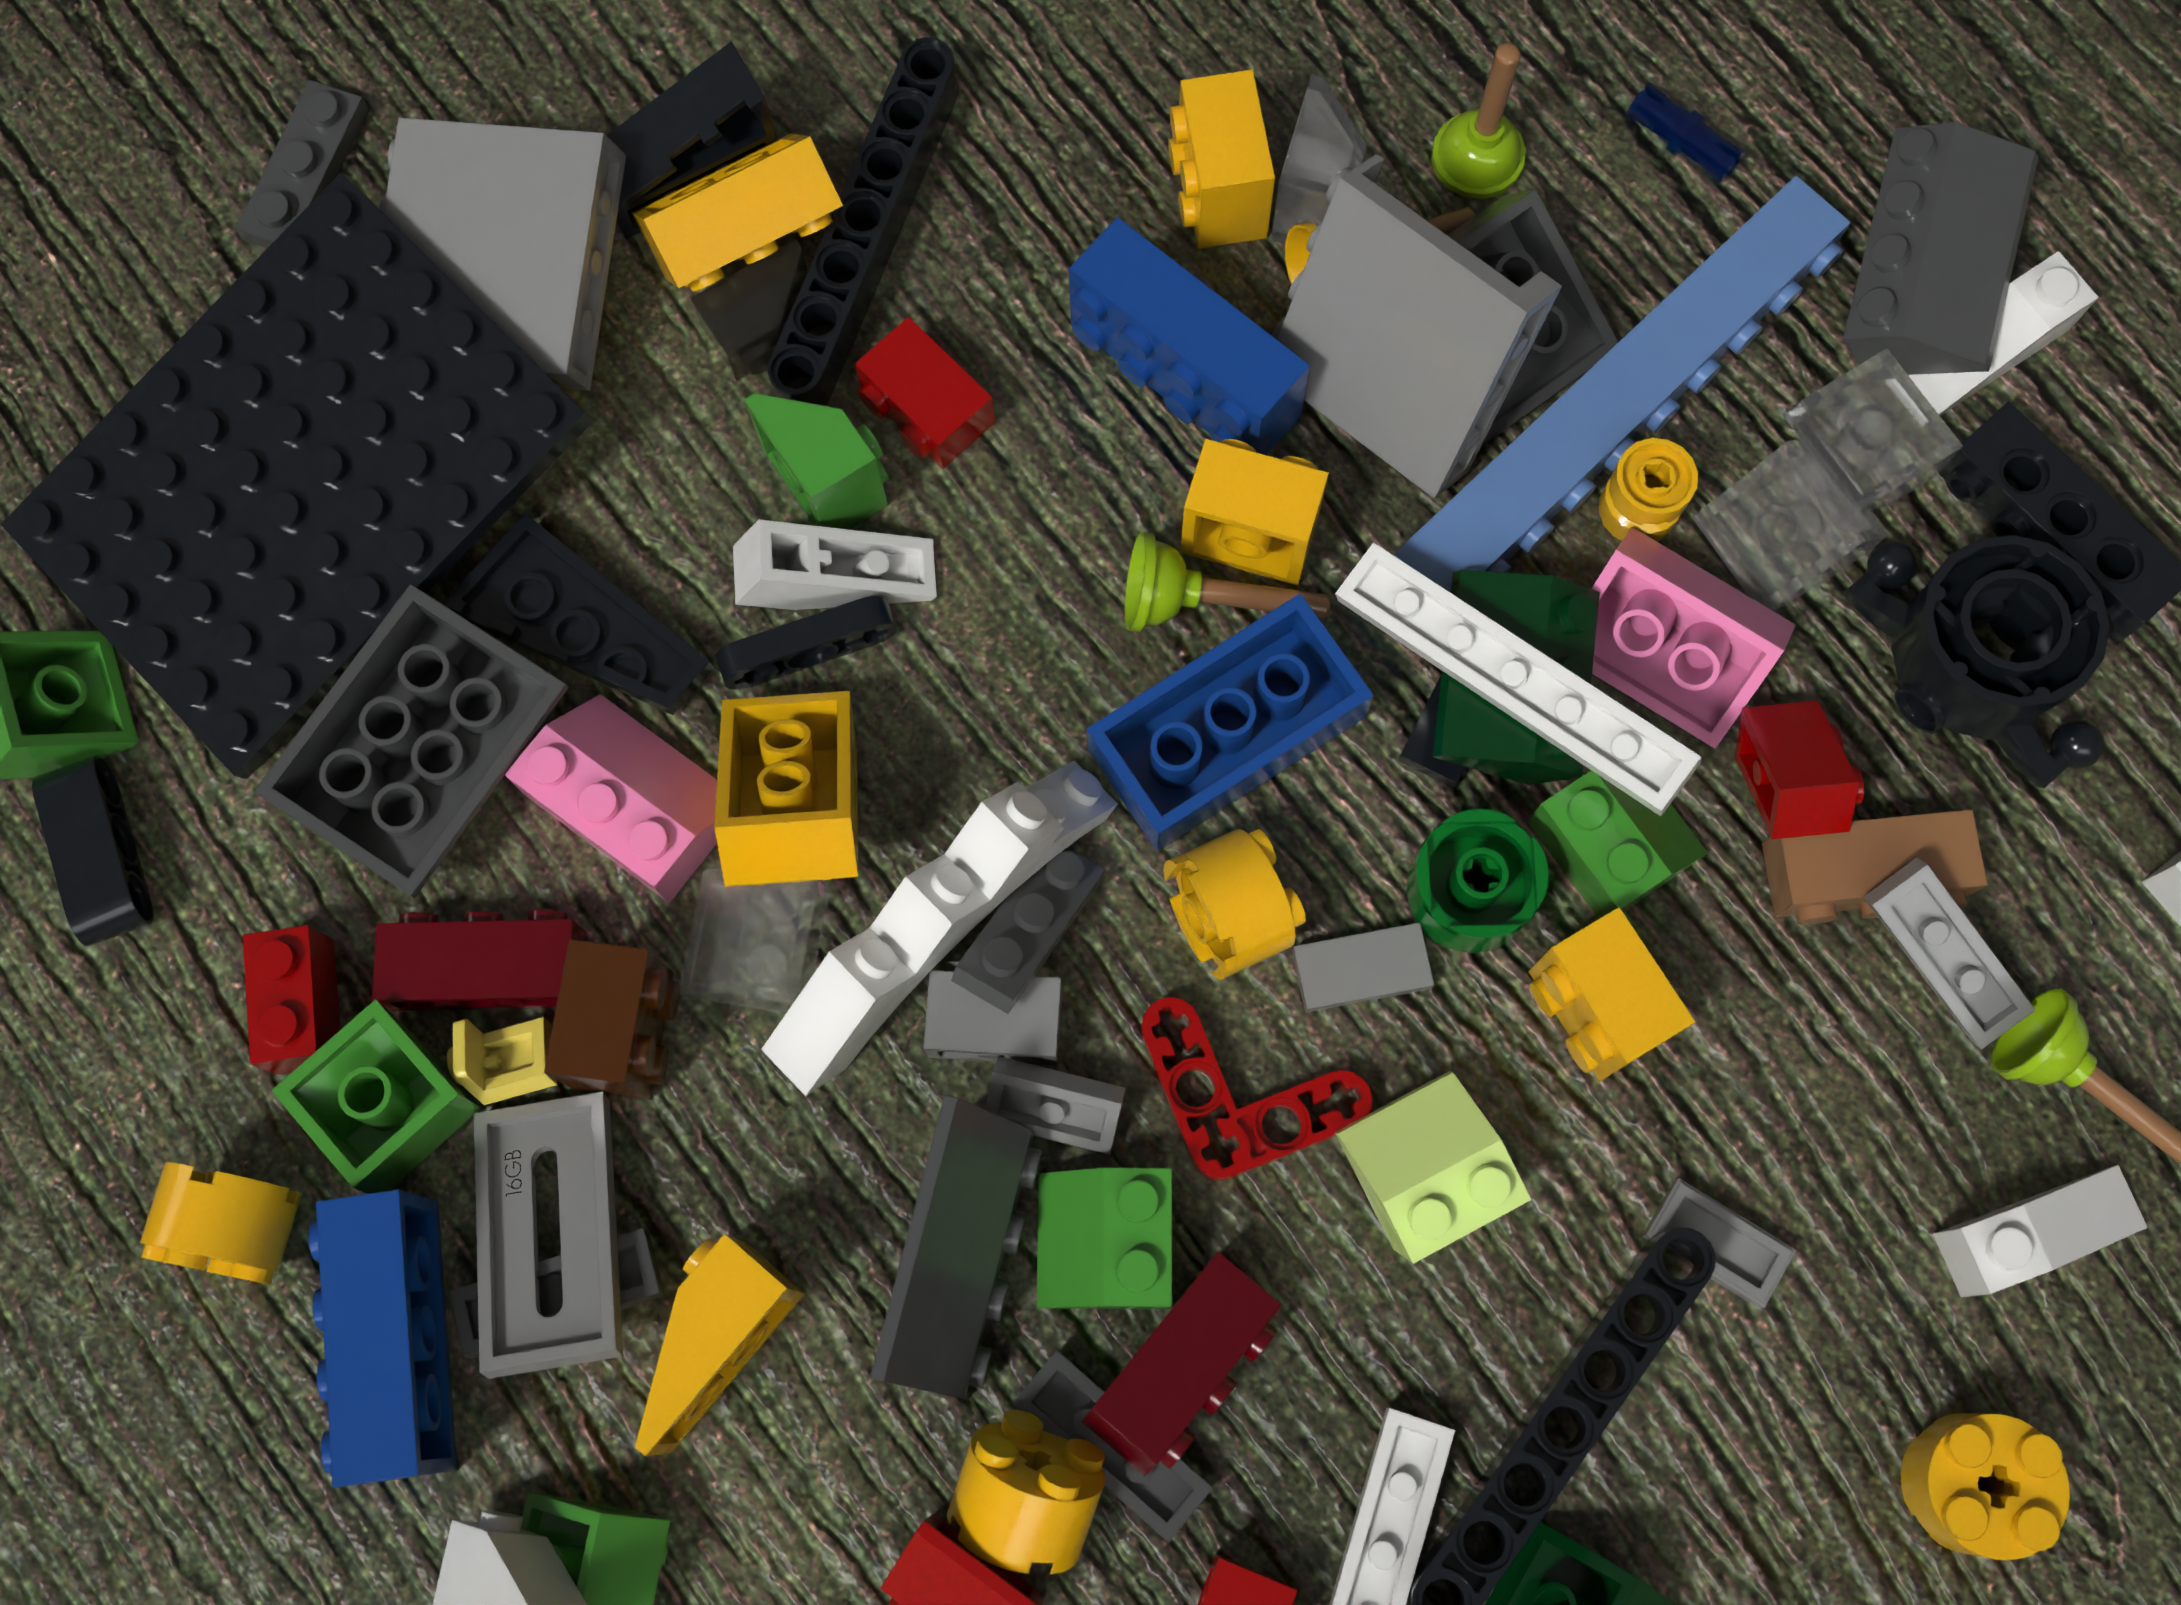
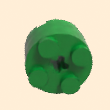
[1407,809,1549,953]

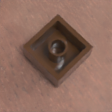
[544,939,680,1100]

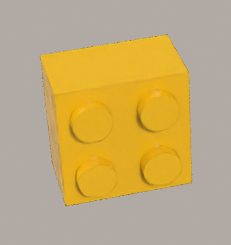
[1168,69,1275,249]
[1180,438,1329,586]
[1528,907,1695,1082]

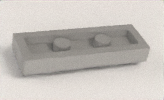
[1863,857,2035,1050]

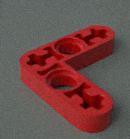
[1141,997,1372,1181]

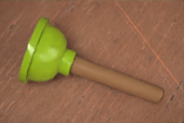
[1431,43,1526,200]
[1124,532,1331,632]
[1991,988,2181,1165]

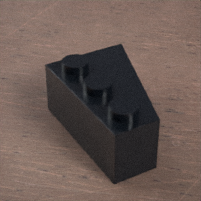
[606,41,777,240]

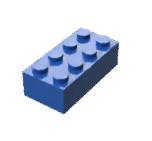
[1069,217,1310,455]
[1086,593,1374,852]
[309,1190,458,1488]

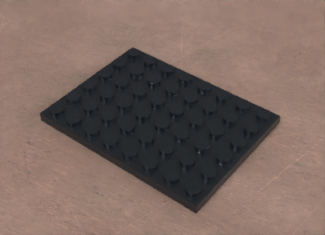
[0,172,594,779]

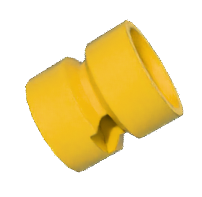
[1598,438,1698,542]

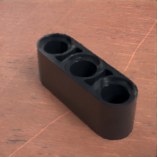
[32,755,154,946]

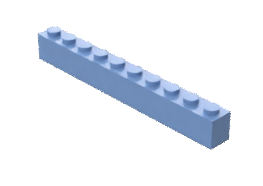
[1393,176,1851,592]

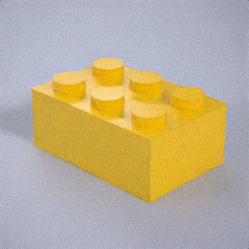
[632,134,843,292]
[714,691,858,887]

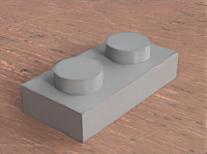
[985,1056,1126,1155]

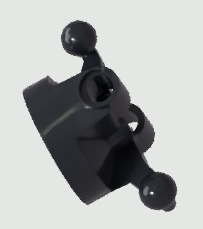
[1844,535,2110,788]

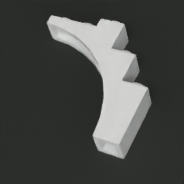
[761,761,1118,1096]

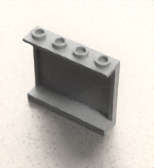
[379,117,626,391]
[1271,154,1562,499]

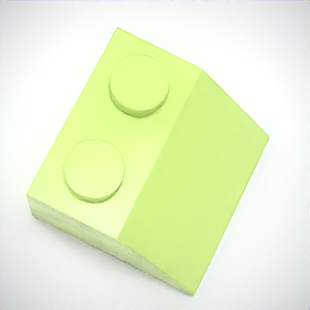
[1335,1071,1531,1264]

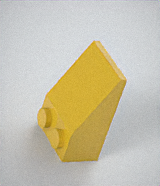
[635,1234,805,1456]

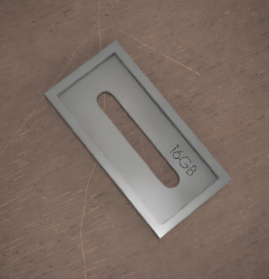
[474,1091,623,1379]

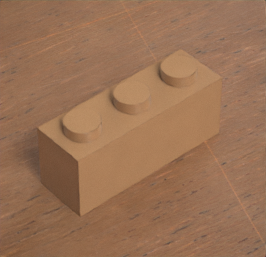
[1762,809,1988,925]

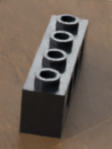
[1936,401,2181,644]

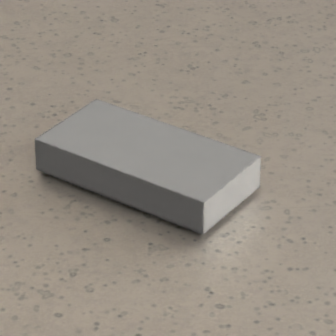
[1292,923,1434,1013]
[1642,1178,1796,1309]

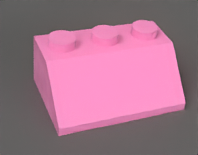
[1591,527,1796,749]
[504,694,717,903]

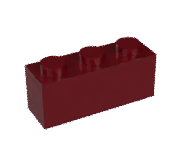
[372,910,587,1011]
[1081,1252,1282,1476]

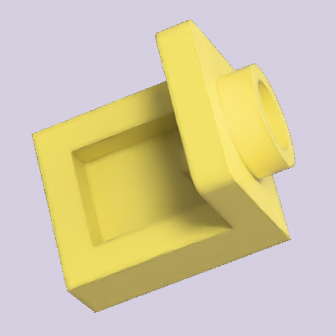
[447,1017,557,1105]

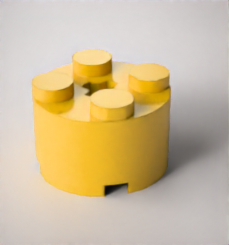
[1163,829,1306,980]
[140,1162,302,1285]
[947,1410,1105,1574]
[1900,1413,2070,1560]

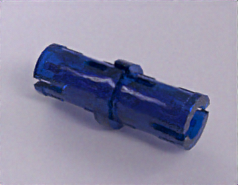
[1626,82,1745,184]

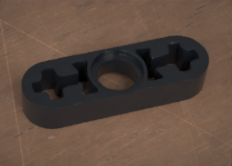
[715,596,898,689]

